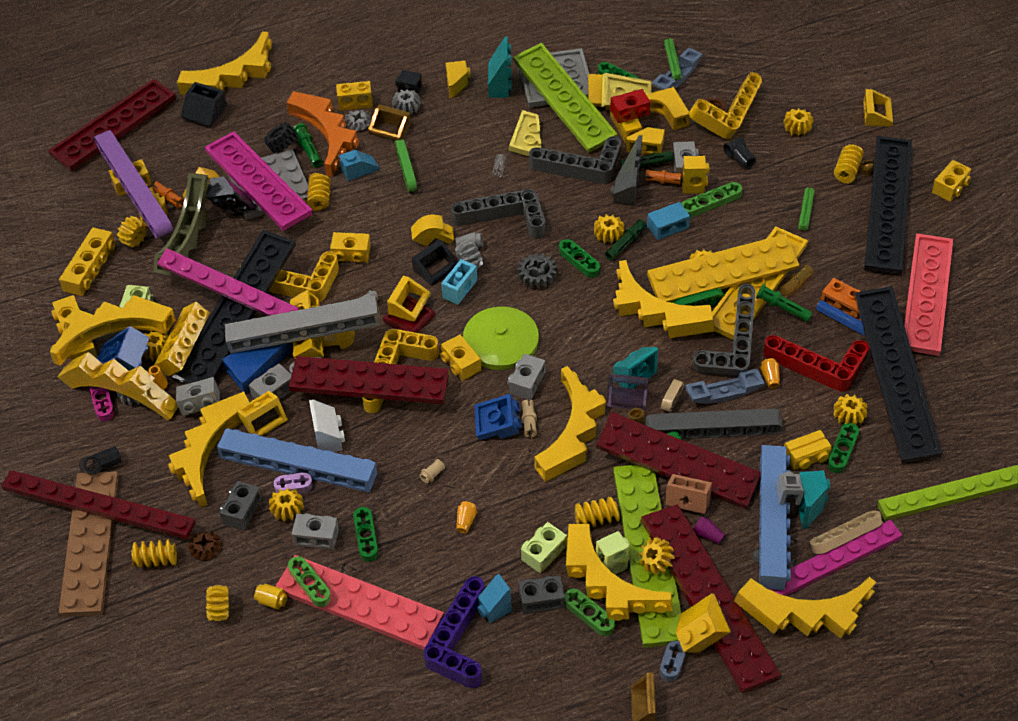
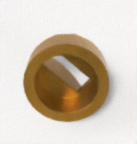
[860,160,874,176]
[628,408,645,424]

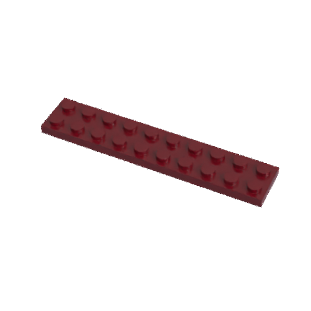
[640,504,781,693]

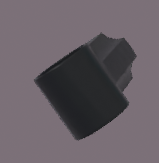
[723,137,756,169]
[79,446,122,474]

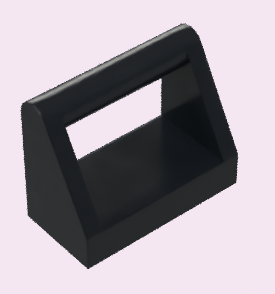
[412,239,458,285]

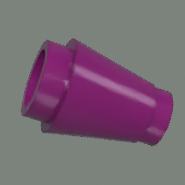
[693,517,725,545]

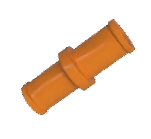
[645,170,682,185]
[152,181,184,209]

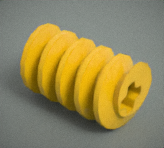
[834,145,864,184]
[307,173,331,211]
[575,497,620,527]
[132,539,177,568]

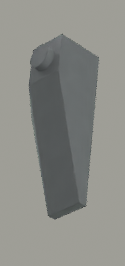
[611,135,643,205]

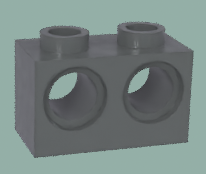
[219,481,262,530]
[519,576,565,614]

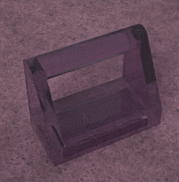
[607,374,649,410]

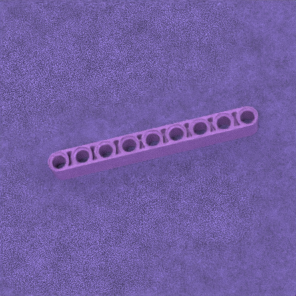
[94,130,174,239]

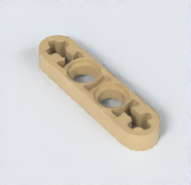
[810,511,883,554]

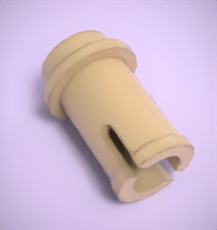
[420,459,445,483]

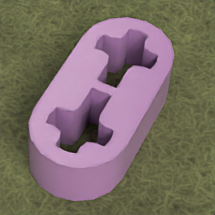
[274,473,313,494]

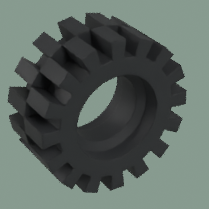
[264,122,297,153]

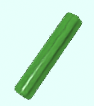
[798,187,815,231]

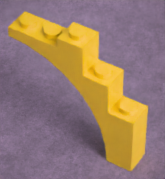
[177,32,272,95]
[613,260,714,338]
[50,295,176,366]
[58,352,178,420]
[534,366,606,482]
[168,392,249,508]
[566,524,672,621]
[734,577,876,639]

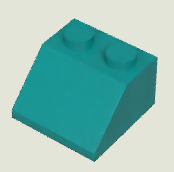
[613,347,658,392]
[797,471,830,529]

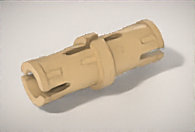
[521,400,537,437]

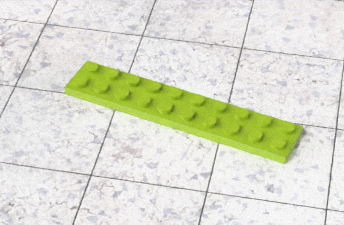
[613,465,681,648]

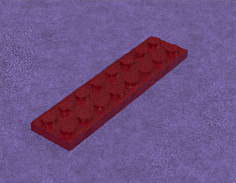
[48,79,177,171]
[289,356,449,405]
[596,412,761,509]

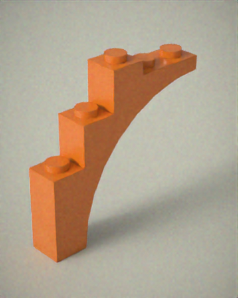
[287,91,359,177]

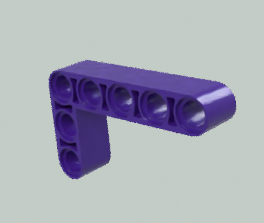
[424,576,484,688]

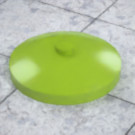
[463,307,539,370]

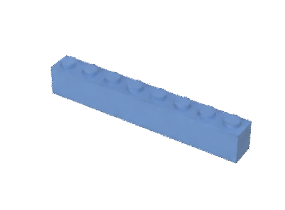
[217,428,377,493]
[759,445,791,590]

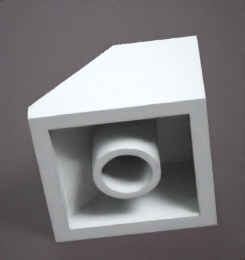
[309,400,345,452]

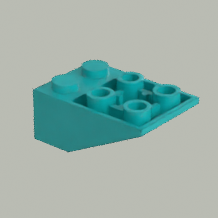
[488,36,512,98]

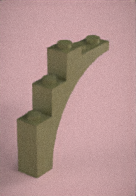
[153,173,208,275]

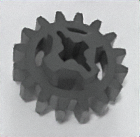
[517,253,557,289]

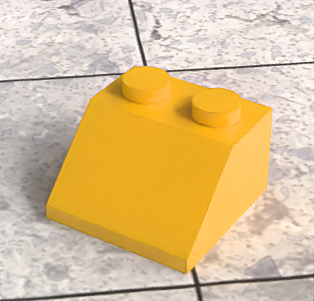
[676,594,731,653]

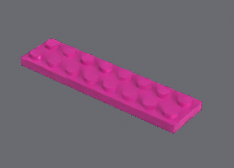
[205,131,313,231]

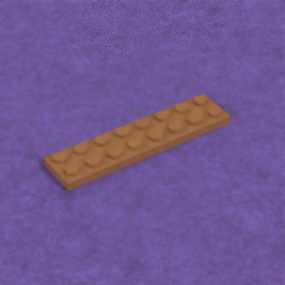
[59,471,119,617]

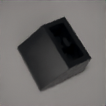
[181,82,227,127]
[205,176,256,214]

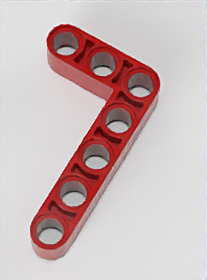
[763,335,869,392]

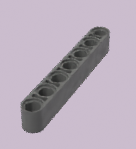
[645,409,783,439]

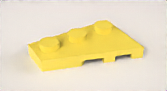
[602,73,652,107]
[508,110,541,156]

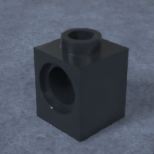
[395,70,422,94]

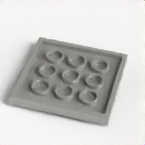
[519,48,589,108]
[228,149,308,220]

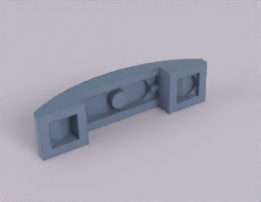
[652,48,703,90]
[685,369,765,404]

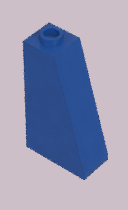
[222,342,293,394]

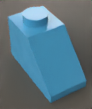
[339,150,380,181]
[477,574,512,623]

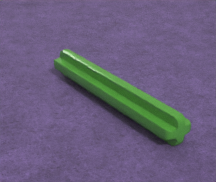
[664,38,682,81]

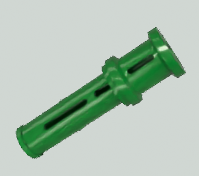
[293,123,323,168]
[755,283,812,322]

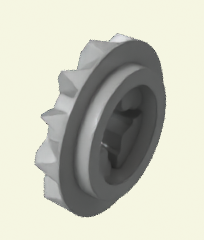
[344,109,372,131]

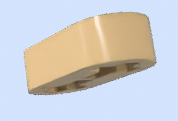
[661,379,684,413]

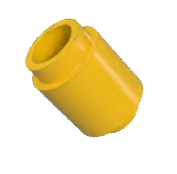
[254,584,287,610]

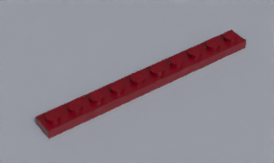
[1,470,196,540]

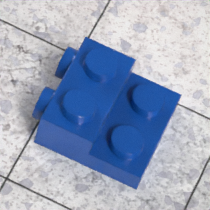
[474,394,522,440]

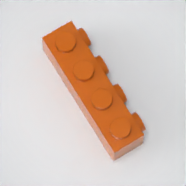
[821,278,861,321]

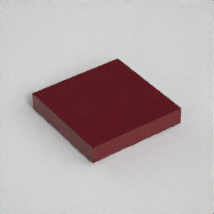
[382,296,435,333]

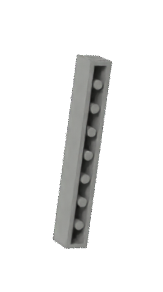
[225,296,381,353]

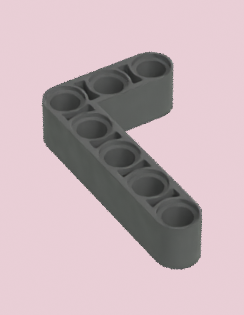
[529,136,621,184]
[451,189,545,239]
[693,284,755,377]

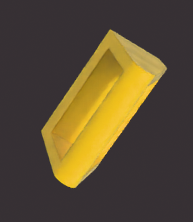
[863,89,893,126]
[387,276,431,322]
[236,391,287,436]

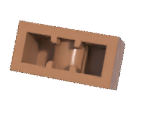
[665,474,712,514]

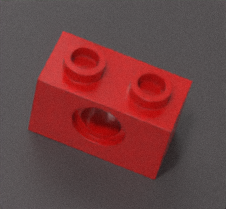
[610,89,651,123]

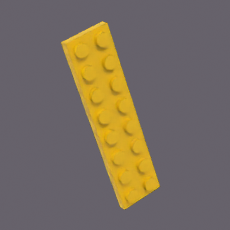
[712,226,808,340]
[647,234,799,303]

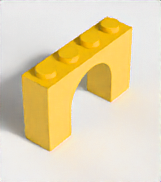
[610,87,690,143]

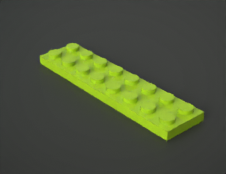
[513,43,617,153]

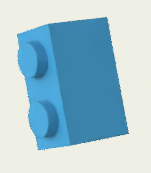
[647,202,690,240]

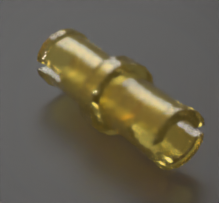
[780,265,814,297]

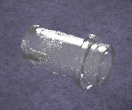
[492,154,507,177]

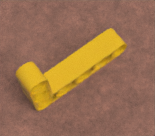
[689,72,762,139]
[239,251,339,302]
[362,329,439,413]

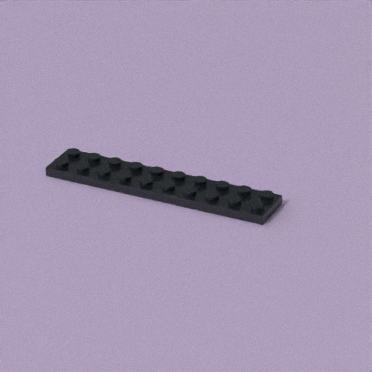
[864,136,912,275]
[172,230,296,385]
[854,286,942,464]

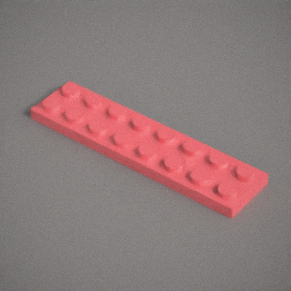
[904,233,953,356]
[275,555,444,650]

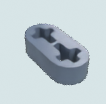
[660,641,685,682]

